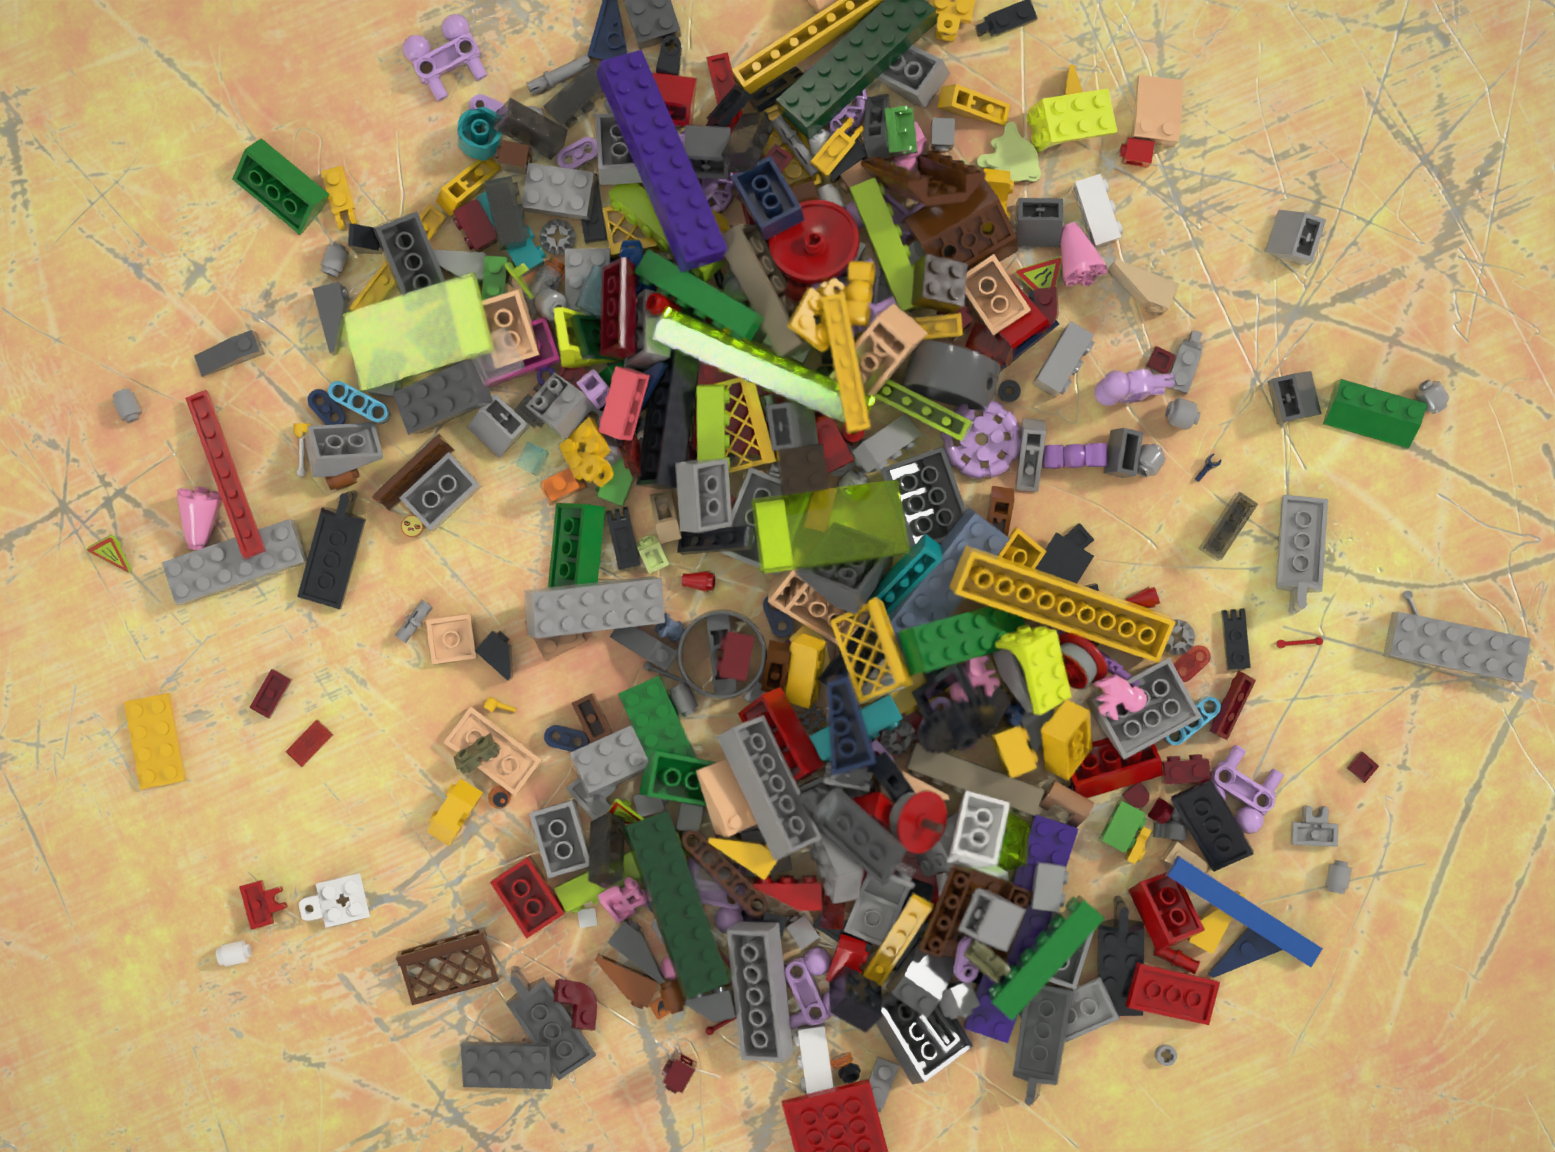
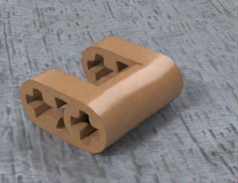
[1039,780,1094,828]

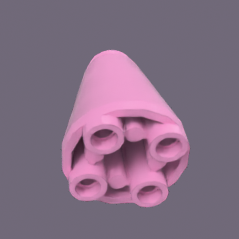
[1061,223,1108,287]
[177,487,223,550]

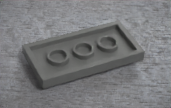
[461,1041,553,1089]

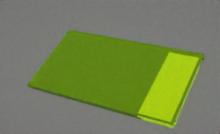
[343,272,493,392]
[751,479,910,574]

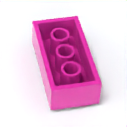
[460,317,561,388]

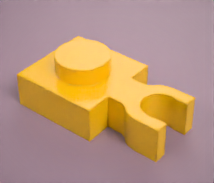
[1124,826,1152,865]

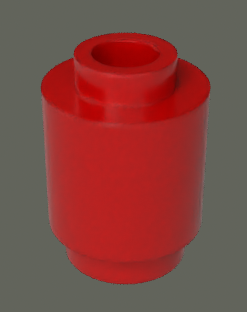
[842,423,865,444]

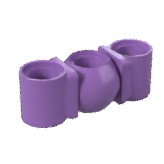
[1043,443,1108,469]

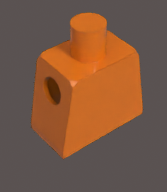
[540,468,587,506]

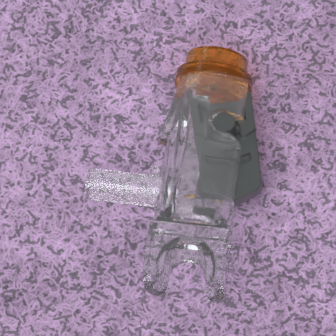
[507,256,565,321]

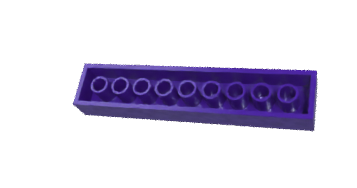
[596,50,728,273]
[963,814,1079,1043]

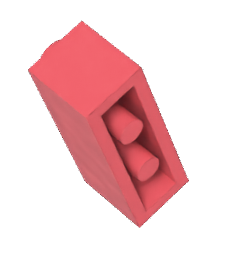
[598,367,650,440]

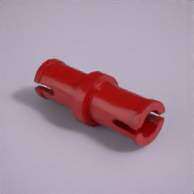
[1153,947,1200,974]

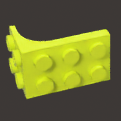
[1026,89,1118,153]
[995,625,1072,715]

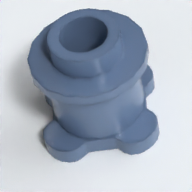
[655,613,684,642]

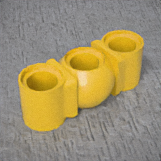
[846,261,875,326]

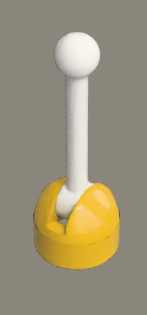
[293,423,311,477]

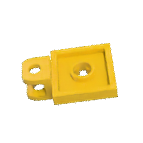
[929,0,975,42]
[787,279,847,352]
[559,417,613,487]

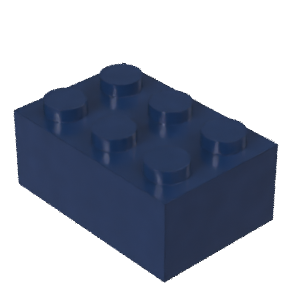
[731,155,804,241]

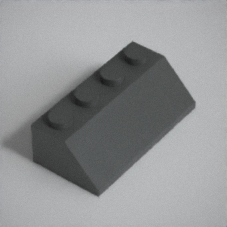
[372,211,449,312]

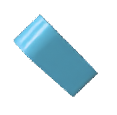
[328,381,391,424]
[1163,696,1221,745]

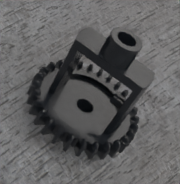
[912,663,1002,754]

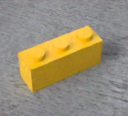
[784,633,827,709]

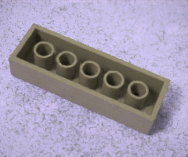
[722,224,813,357]
[905,741,1044,817]

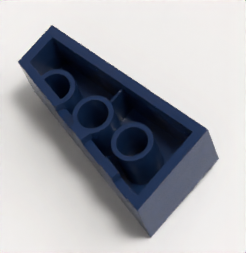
[827,671,876,776]

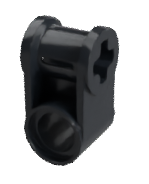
[656,35,682,75]

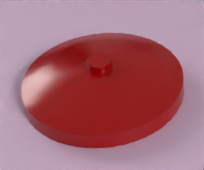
[769,200,860,284]

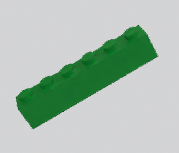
[635,249,764,342]

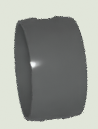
[904,340,1000,411]
[677,610,767,700]

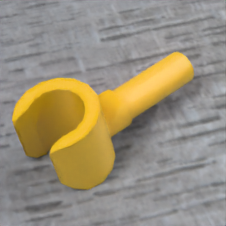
[483,697,516,713]

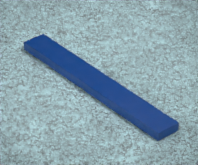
[1165,855,1323,967]

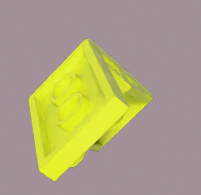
[554,307,624,368]

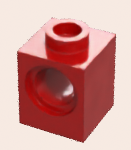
[1119,137,1155,168]

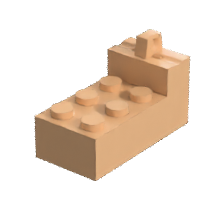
[827,304,928,405]
[768,549,868,646]

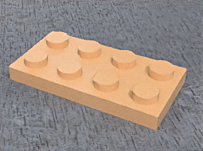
[443,706,543,796]

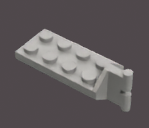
[1276,495,1328,615]

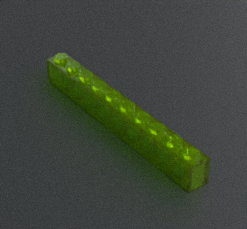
[653,307,876,422]

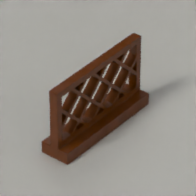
[372,434,455,511]
[396,927,499,1005]

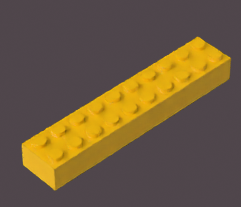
[949,545,1175,663]

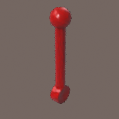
[1276,637,1323,648]
[705,1017,737,1035]

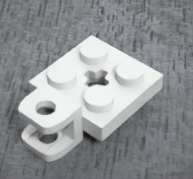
[299,873,370,928]

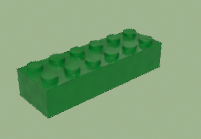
[898,606,1025,675]
[988,895,1105,1021]

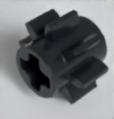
[798,704,826,731]

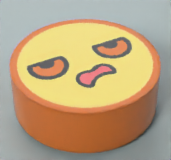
[401,515,424,537]

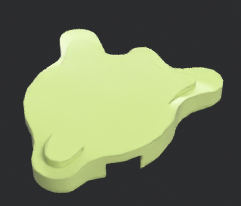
[977,122,1041,182]

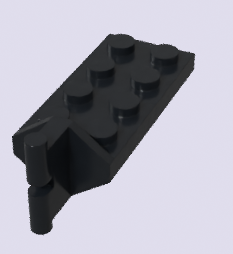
[297,490,366,609]
[1098,896,1144,1016]

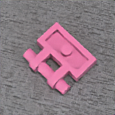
[598,877,648,923]

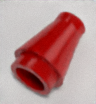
[646,293,680,317]
[682,571,716,593]
[1126,586,1160,608]

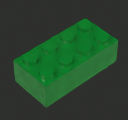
[618,675,697,760]

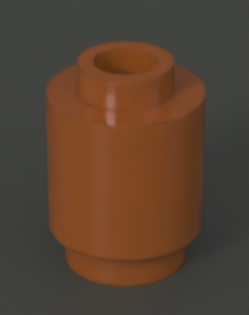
[325,468,360,490]
[660,979,686,1014]

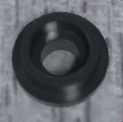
[998,380,1021,402]
[838,1063,861,1083]

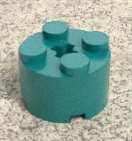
[457,107,503,161]

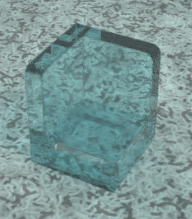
[516,441,549,476]

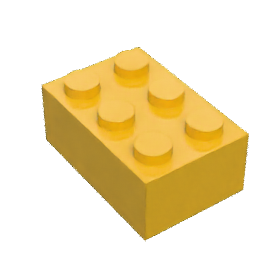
[1041,699,1092,781]
[990,724,1038,778]

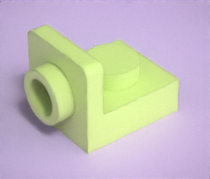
[636,535,669,574]

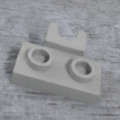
[566,778,618,822]
[1291,805,1338,847]

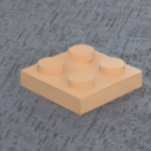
[426,614,477,664]

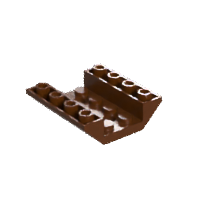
[861,151,986,206]
[904,178,1018,272]
[919,864,1033,963]

